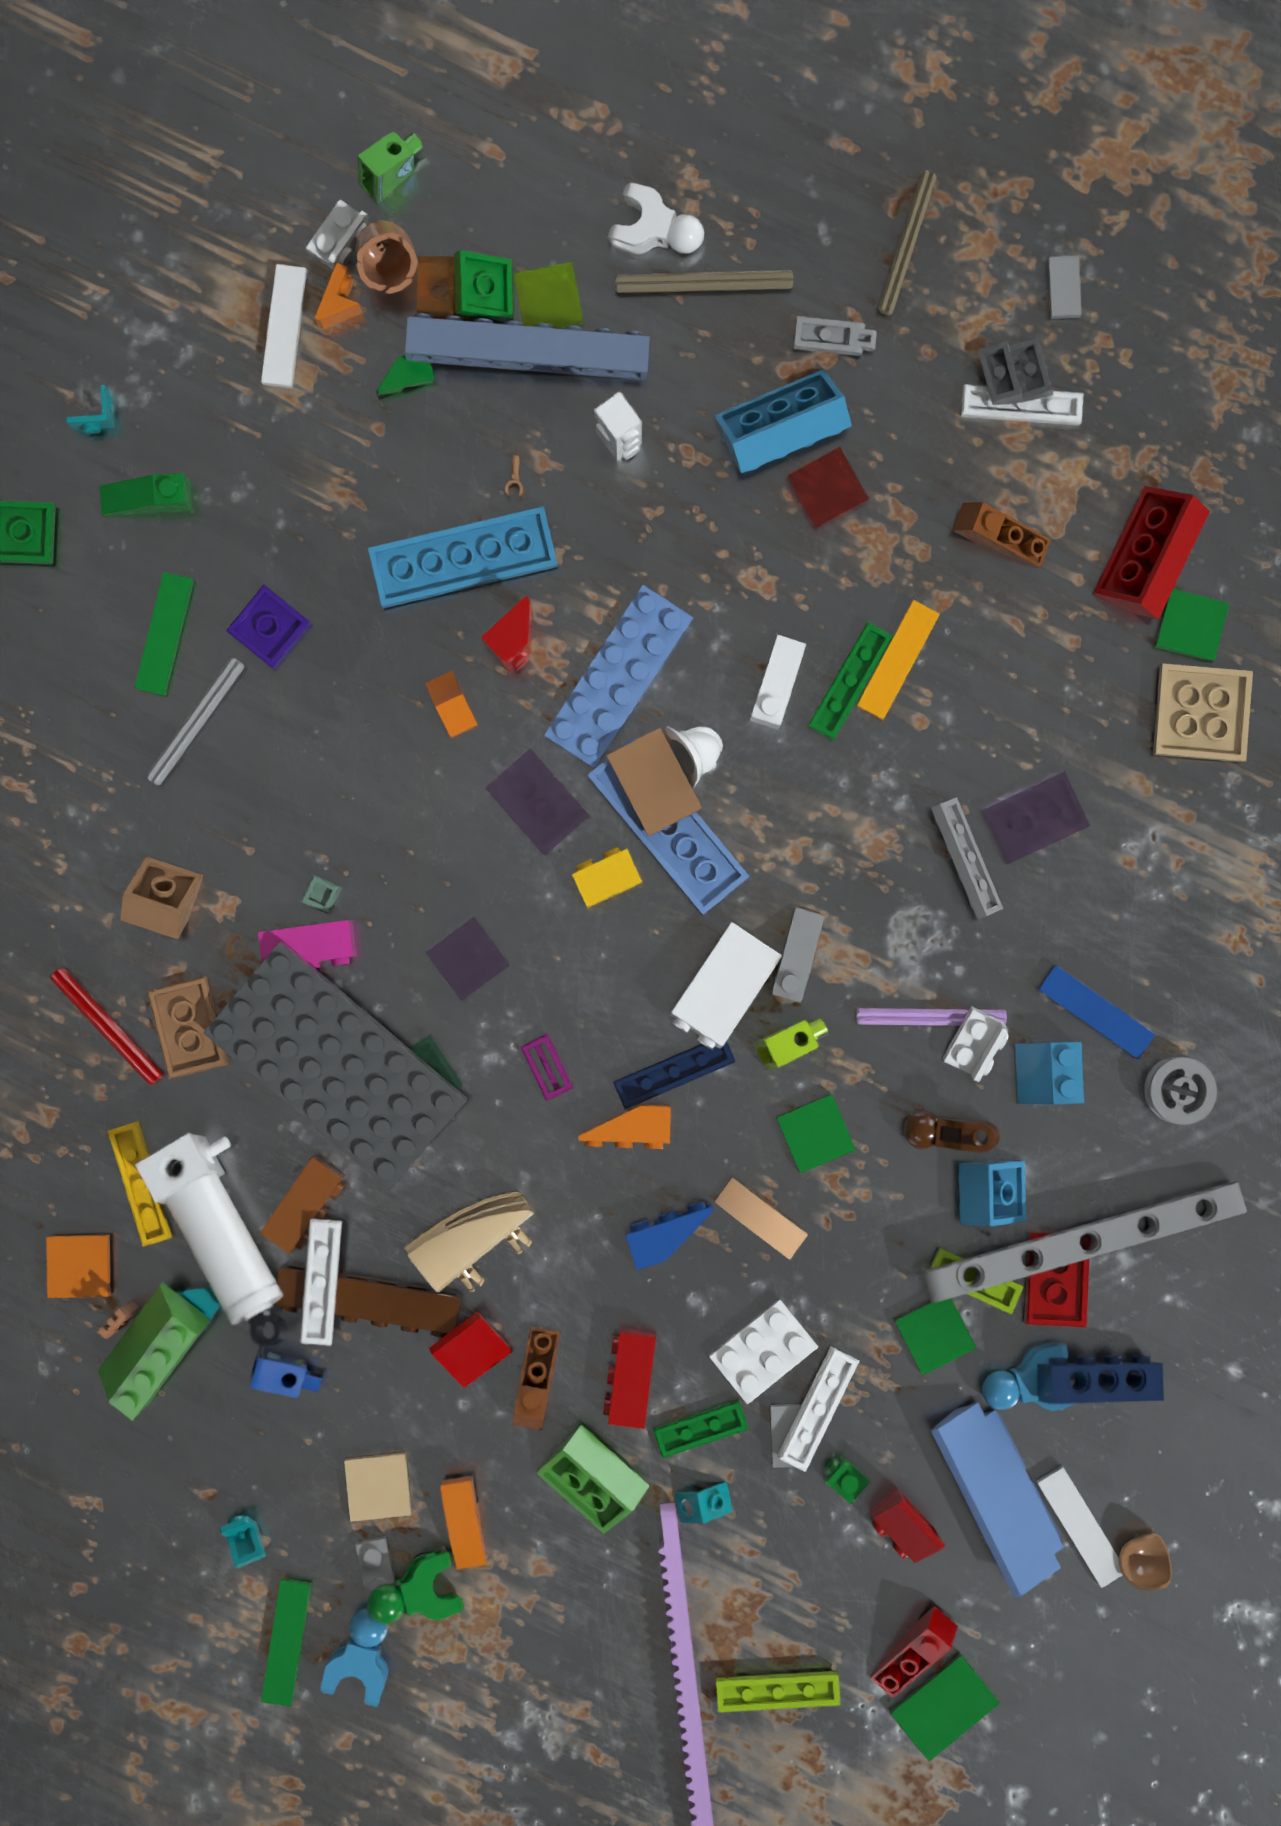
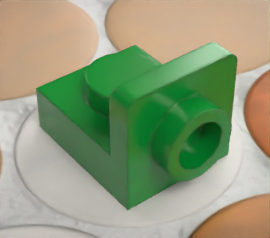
[822,1455,871,1505]

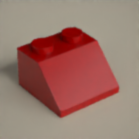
[481,596,533,673]
[870,1486,946,1563]

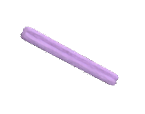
[856,1008,1007,1026]

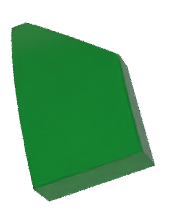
[376,355,435,395]

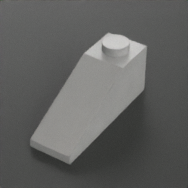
[770,907,825,1003]

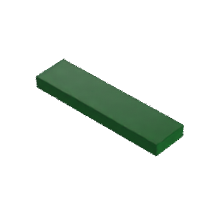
[134,572,194,697]
[807,621,894,741]
[261,1578,312,1707]

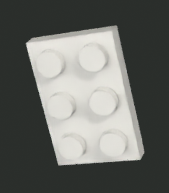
[709,1298,818,1405]

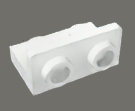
[306,200,370,270]
[943,1006,1008,1082]

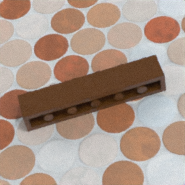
[274,1264,463,1338]

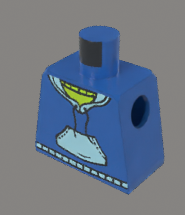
[250,1346,322,1398]

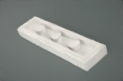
[261,264,308,388]
[960,384,1084,425]
[300,1219,342,1345]
[777,1346,859,1472]
[1036,1465,1122,1588]

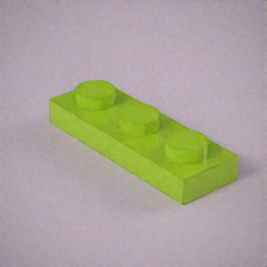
[930,1248,1024,1315]

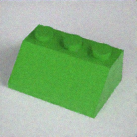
[536,1425,650,1534]

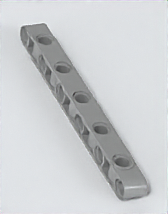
[923,1182,1247,1302]

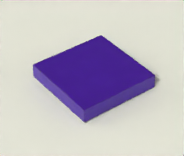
[226,585,312,670]

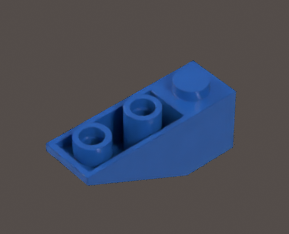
[625,1201,714,1270]

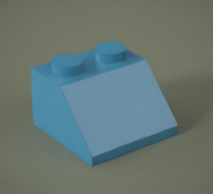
[1014,1041,1084,1104]
[958,1160,1026,1227]

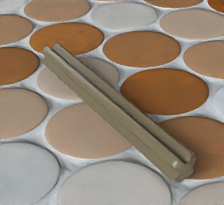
[877,171,937,315]

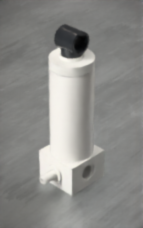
[136,1133,287,1346]

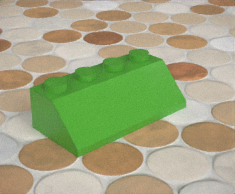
[98,1282,211,1421]

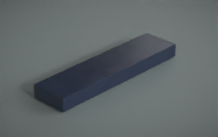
[613,1041,736,1109]

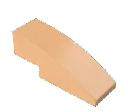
[714,1177,808,1259]

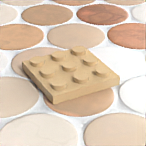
[1153,664,1253,762]

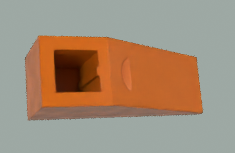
[578,1104,671,1149]

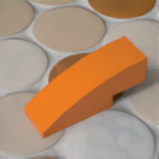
[440,1476,487,1570]

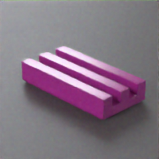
[521,1034,574,1101]

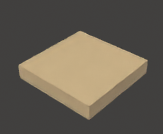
[344,1452,412,1522]

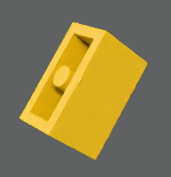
[572,847,642,908]

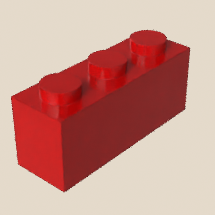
[603,1328,656,1429]

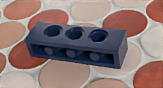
[1037,1355,1164,1404]

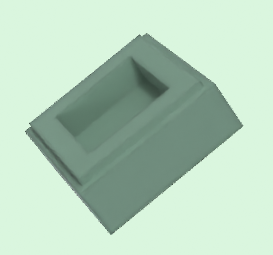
[301,875,342,915]

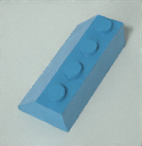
[714,369,852,473]

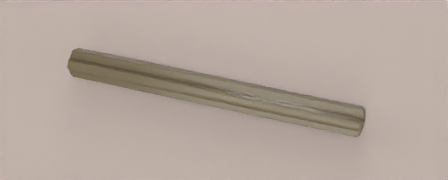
[615,270,793,293]

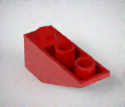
[870,1606,958,1698]

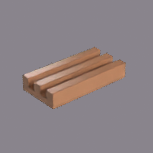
[98,1300,140,1339]

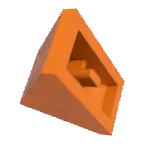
[425,671,478,738]

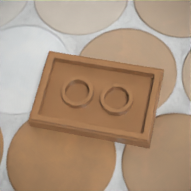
[606,728,702,837]
[147,976,229,1079]

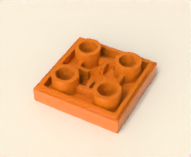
[46,1235,111,1298]

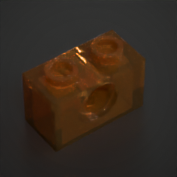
[417,256,461,319]

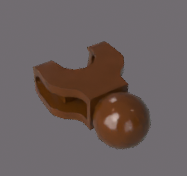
[904,1111,1001,1153]

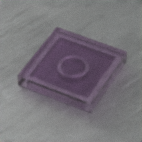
[426,917,510,1001]

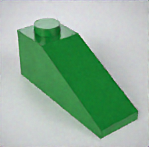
[99,473,192,516]

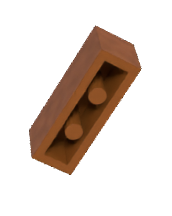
[260,1155,346,1254]

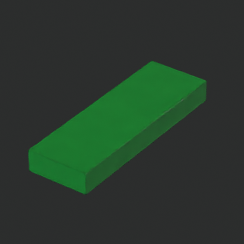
[653,1399,749,1459]

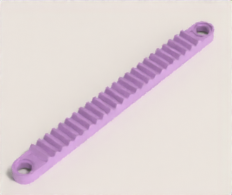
[659,1503,714,1826]

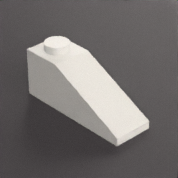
[750,635,806,730]

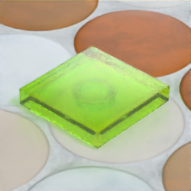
[514,262,584,329]

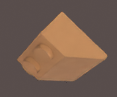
[120,856,203,939]

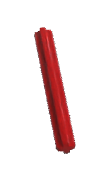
[50,968,162,1085]

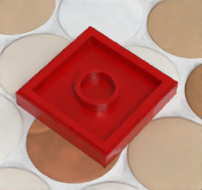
[429,1312,513,1388]

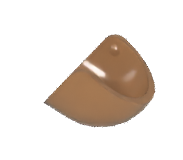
[1119,1533,1172,1591]

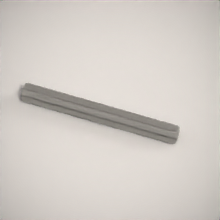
[146,657,244,785]

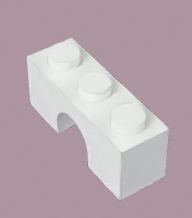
[595,392,642,461]

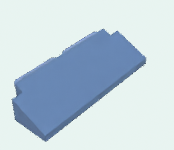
[931,1403,1064,1598]

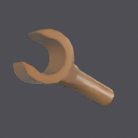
[505,455,524,497]

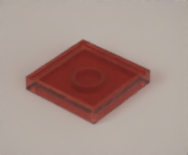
[787,447,869,529]

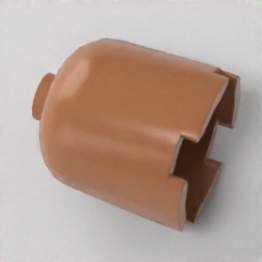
[355,220,418,294]

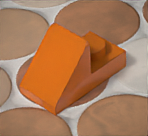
[315,263,362,329]

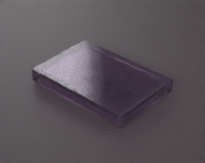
[485,749,590,856]
[981,772,1090,865]

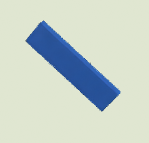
[1037,965,1156,1059]

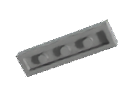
[931,798,1003,920]

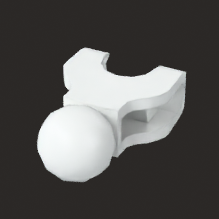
[607,183,704,254]

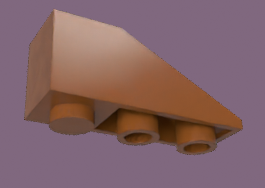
[952,502,1051,567]
[512,1327,560,1431]

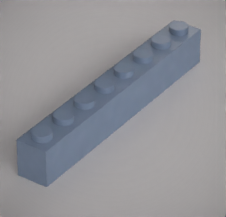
[405,313,650,380]

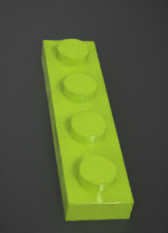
[716,1671,840,1712]

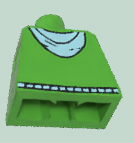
[358,132,423,204]

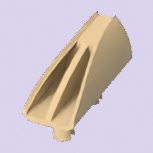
[404,1191,534,1292]

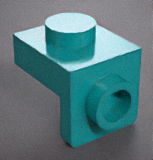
[220,1515,267,1568]

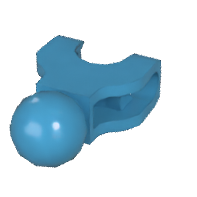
[982,1342,1077,1411]
[320,1608,389,1707]

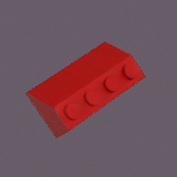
[1093,486,1210,619]

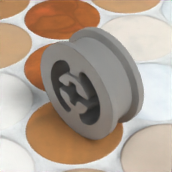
[1144,1057,1217,1125]

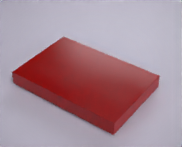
[1024,1232,1090,1328]

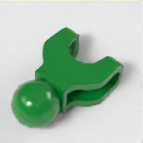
[367,1549,465,1625]

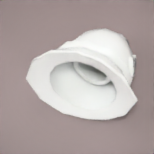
[663,726,723,788]

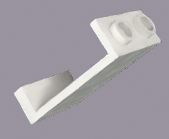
[669,922,782,1050]

